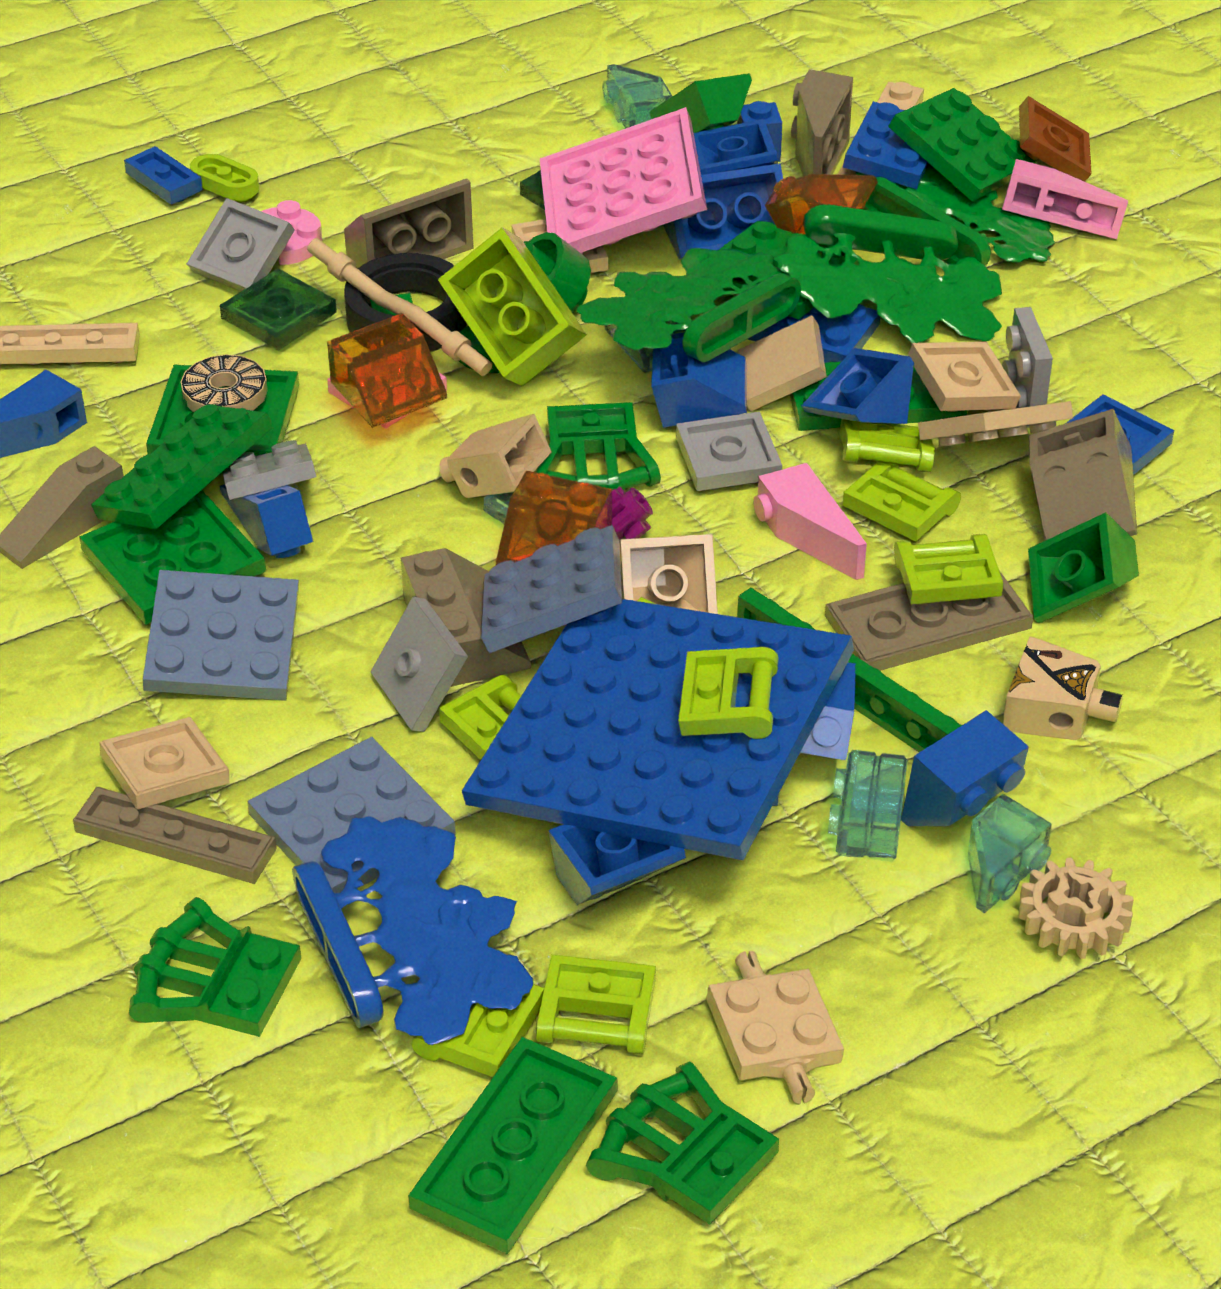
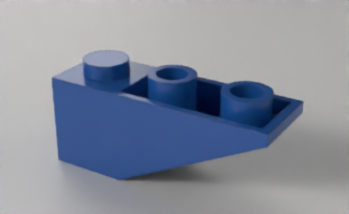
[0,370,87,458]

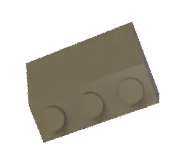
[344,178,474,268]
[401,548,531,687]

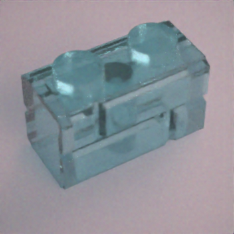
[828,750,908,862]

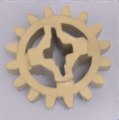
[1018,858,1134,959]

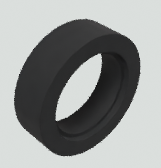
[344,253,467,356]

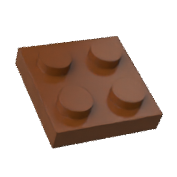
[1019,96,1092,182]

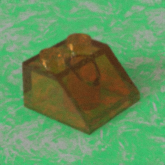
[496,471,612,565]

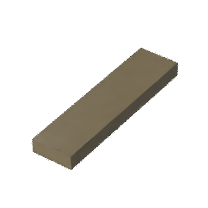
[73,787,277,884]

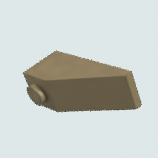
[0,446,124,569]

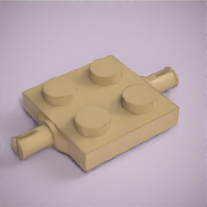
[706,951,844,1104]

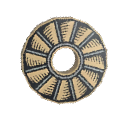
[181,354,268,412]

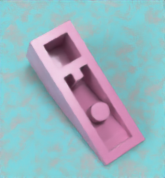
[1002,159,1128,239]
[754,463,867,580]

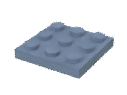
[481,525,622,653]
[143,570,299,701]
[247,737,456,893]

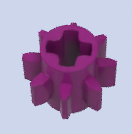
[597,486,653,540]

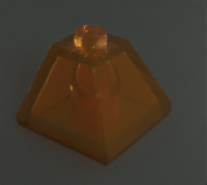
[765,174,878,234]

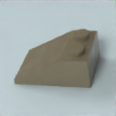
[791,69,853,203]

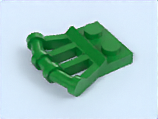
[534,402,661,498]
[129,897,301,1037]
[586,1061,779,1225]

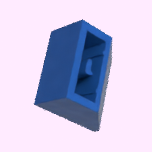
[651,332,747,428]

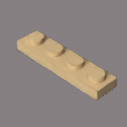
[0,323,140,365]

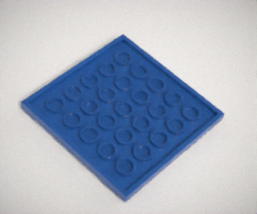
[462,599,854,860]

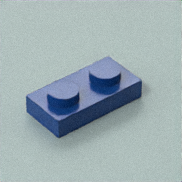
[124,146,203,205]

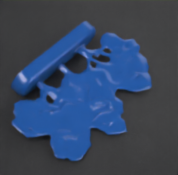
[292,816,533,1045]

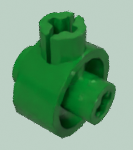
[524,232,591,313]

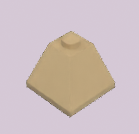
[619,534,718,614]

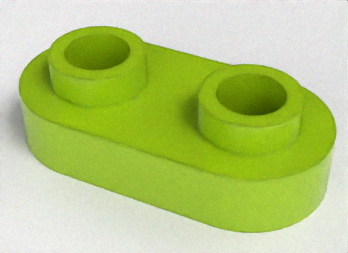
[190,154,259,203]

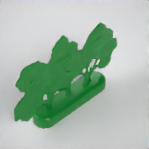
[856,164,1055,266]
[774,204,1002,343]
[577,248,801,362]

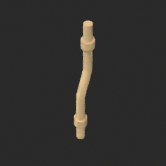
[307,238,492,376]

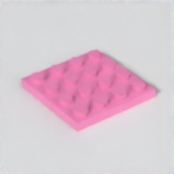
[540,107,707,253]

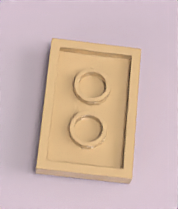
[918,401,1073,446]

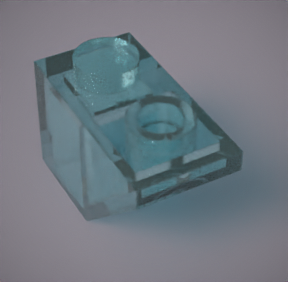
[602,64,672,129]
[968,794,1052,913]

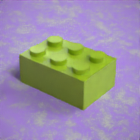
[438,227,587,386]

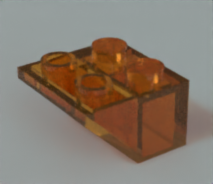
[327,313,447,428]

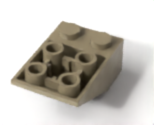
[1029,409,1137,540]

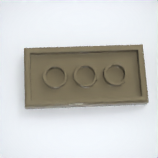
[825,570,1033,671]

